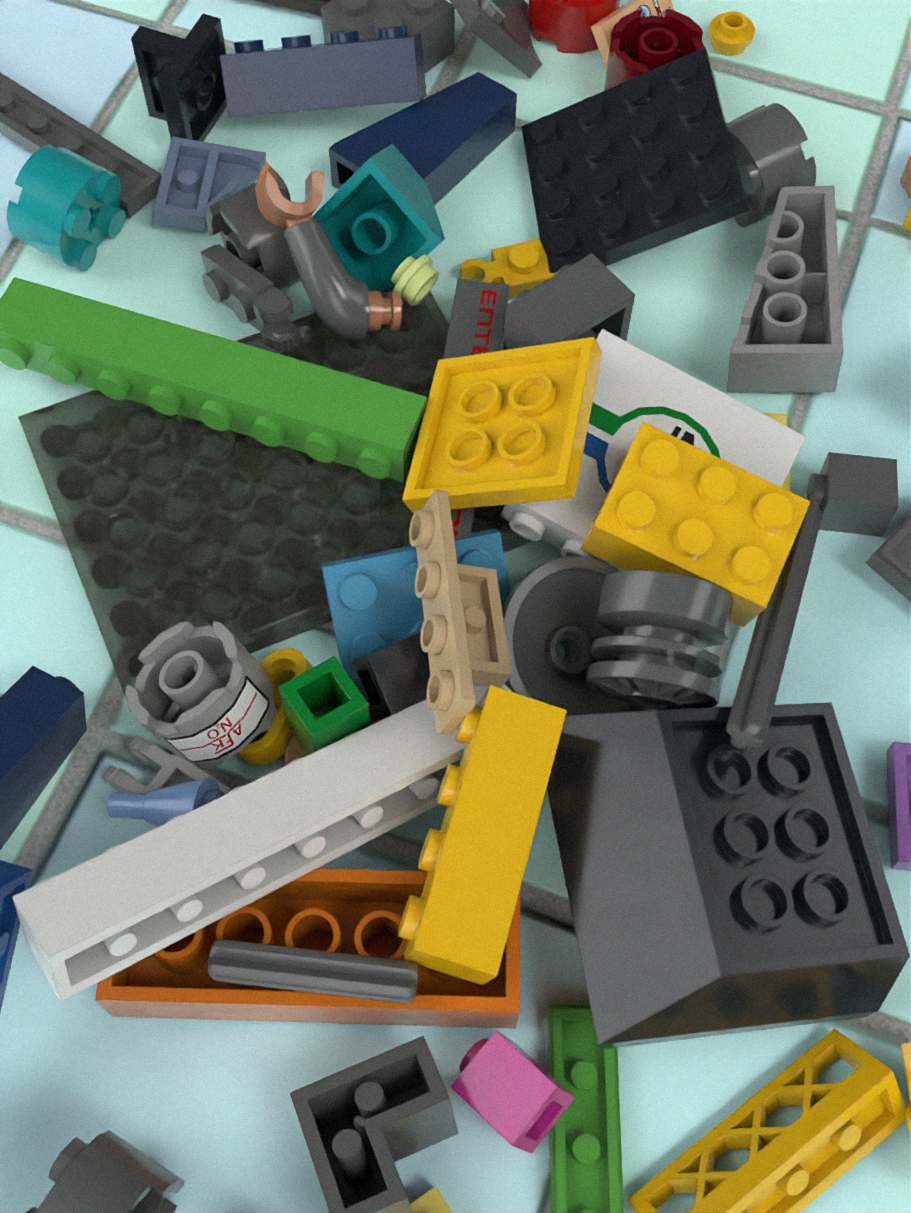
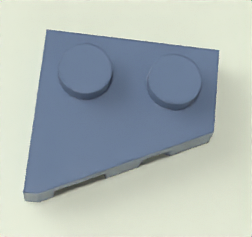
[153,136,266,232]

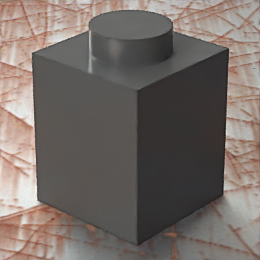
[806,452,899,537]

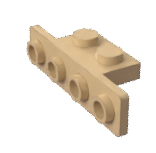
[409,489,512,735]

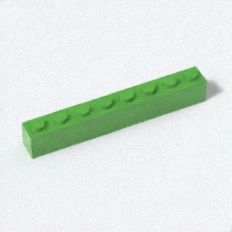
[0,277,427,483]

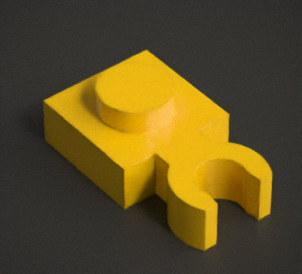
[460,239,555,300]

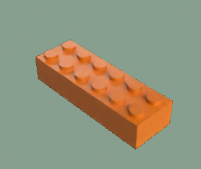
[95,868,520,1029]

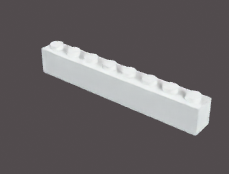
[12,684,512,1002]

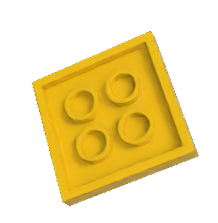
[402,337,602,513]

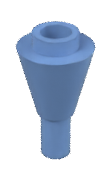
[107,777,226,827]

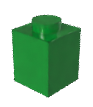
[278,655,370,755]

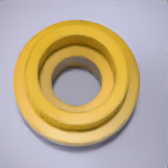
[708,11,755,56]

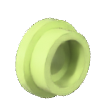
[391,254,440,306]

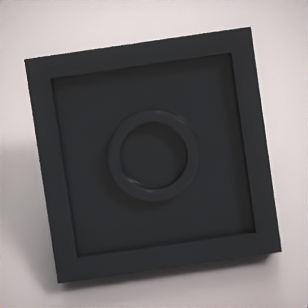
[131,13,227,142]

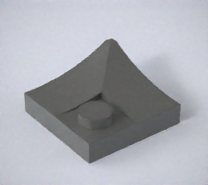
[449,0,542,79]

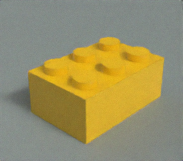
[580,422,811,627]

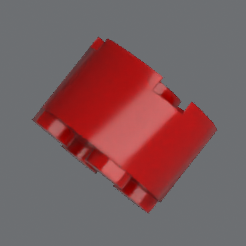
[528,0,620,54]

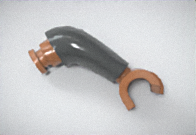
[255,162,402,341]

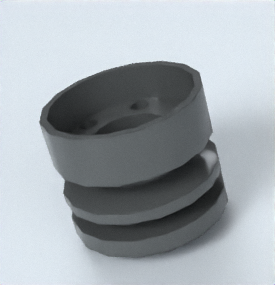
[585,570,733,710]

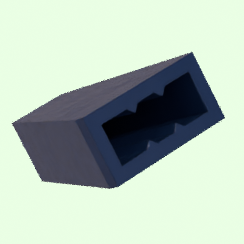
[328,72,517,206]
[0,666,87,850]

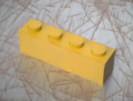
[398,685,567,985]

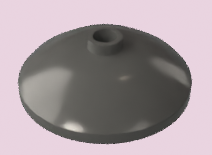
[502,556,645,715]

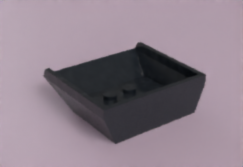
[547,702,910,1050]

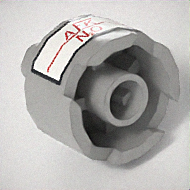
[125,621,278,770]

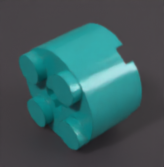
[7,145,126,272]

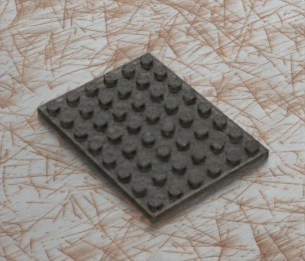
[18,285,533,696]

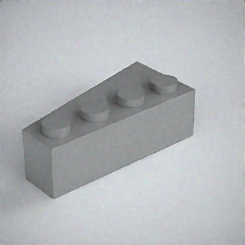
[727,185,843,393]

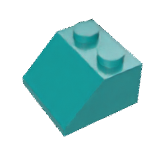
[312,143,445,297]

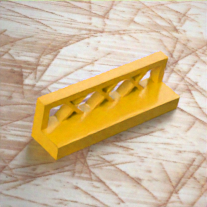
[627,1028,906,1213]

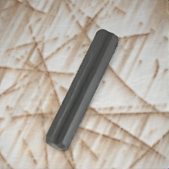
[208,939,419,1004]

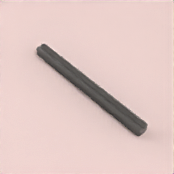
[726,494,823,749]

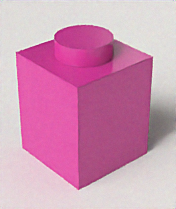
[450,1030,576,1154]

